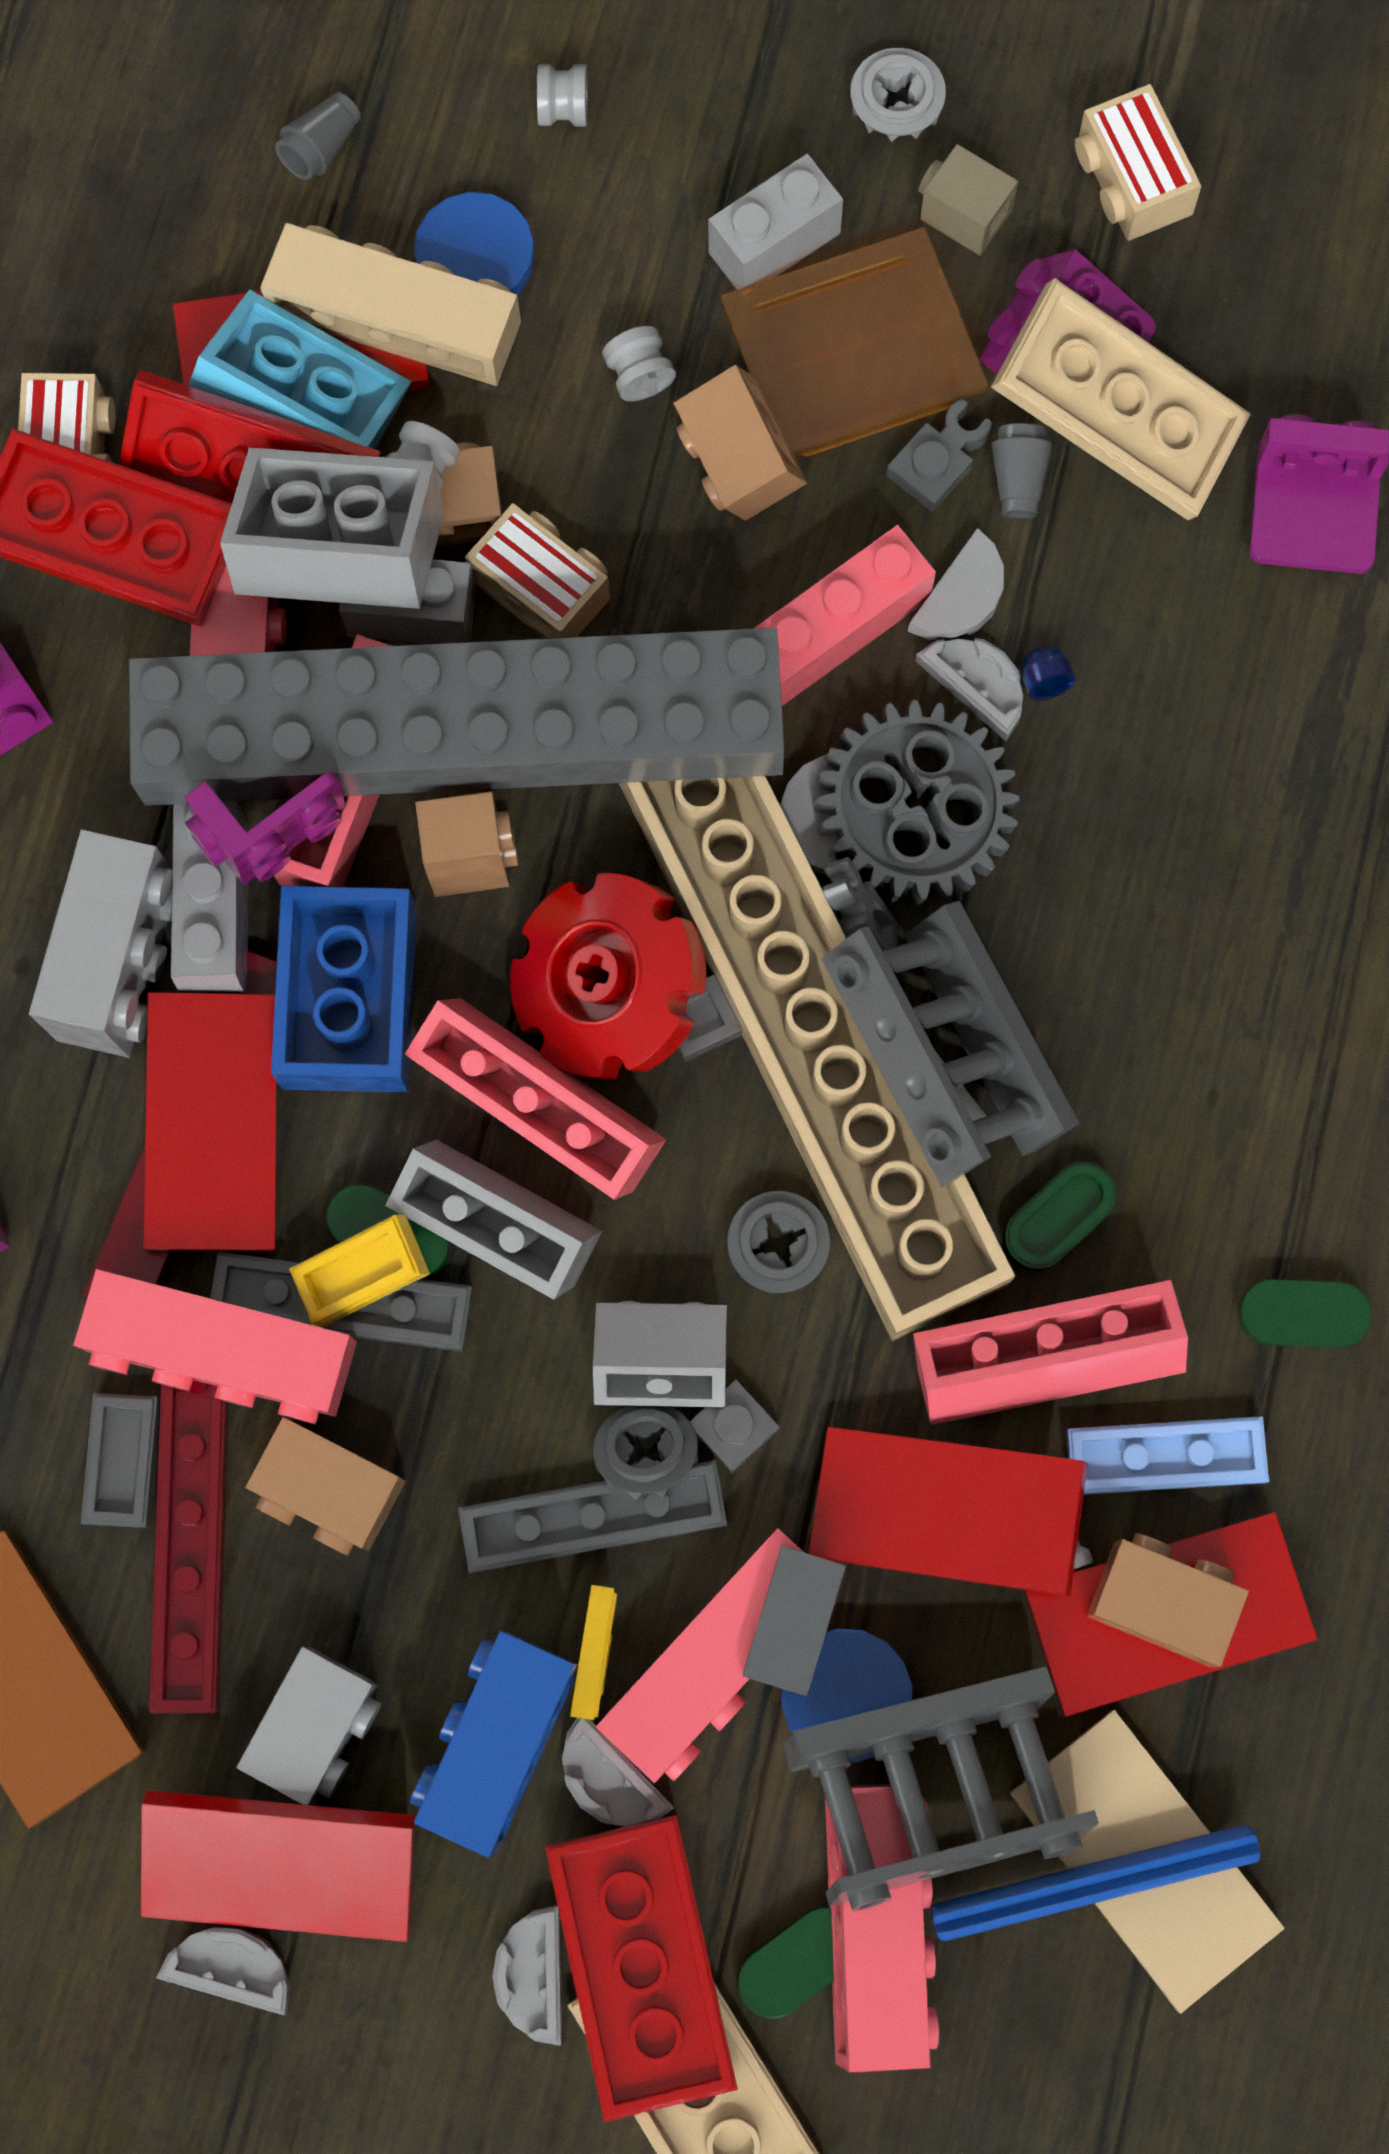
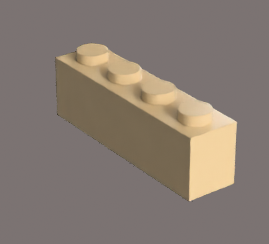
[260,223,521,386]

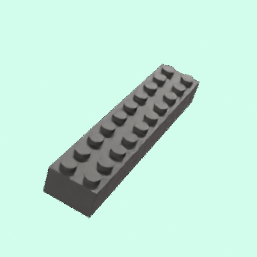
[129,628,784,806]

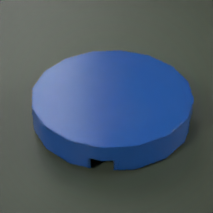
[414,192,534,295]
[781,1629,913,1763]

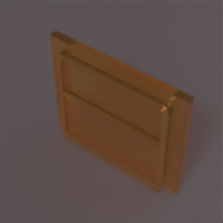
[721,227,989,456]

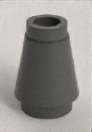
[275,92,361,180]
[991,423,1053,518]

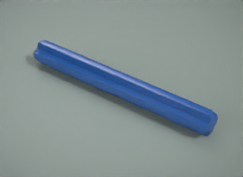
[931,1825,1260,1941]

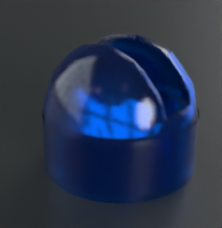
[1021,648,1076,700]

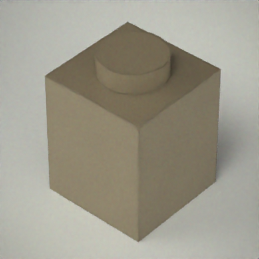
[918,144,1018,256]

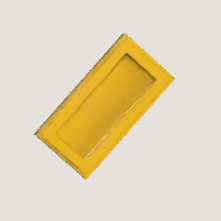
[289,1214,430,1328]

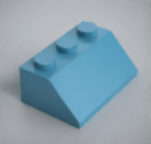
[188,290,411,450]

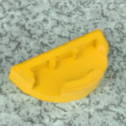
[570,1585,617,1720]

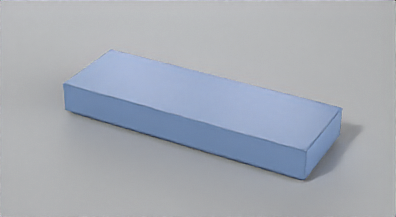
[1065,1416,1269,1495]

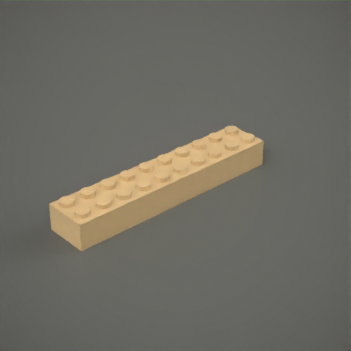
[619,776,1015,1341]

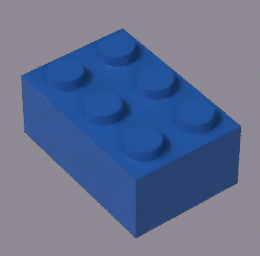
[271,886,417,1093]
[410,1631,579,1858]

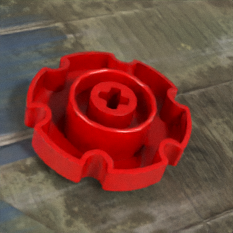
[510,873,706,1080]

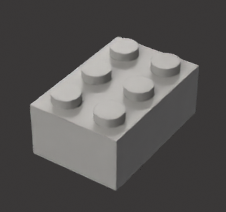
[220,448,444,609]
[29,830,172,1058]

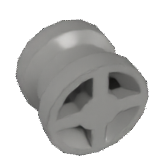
[537,64,588,127]
[602,326,676,401]
[387,421,460,492]

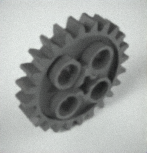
[814,700,1020,905]

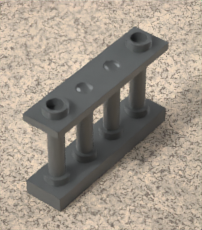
[821,901,1080,1187]
[782,1666,1099,1911]

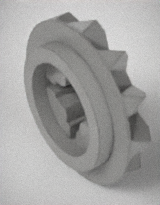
[850,48,946,142]

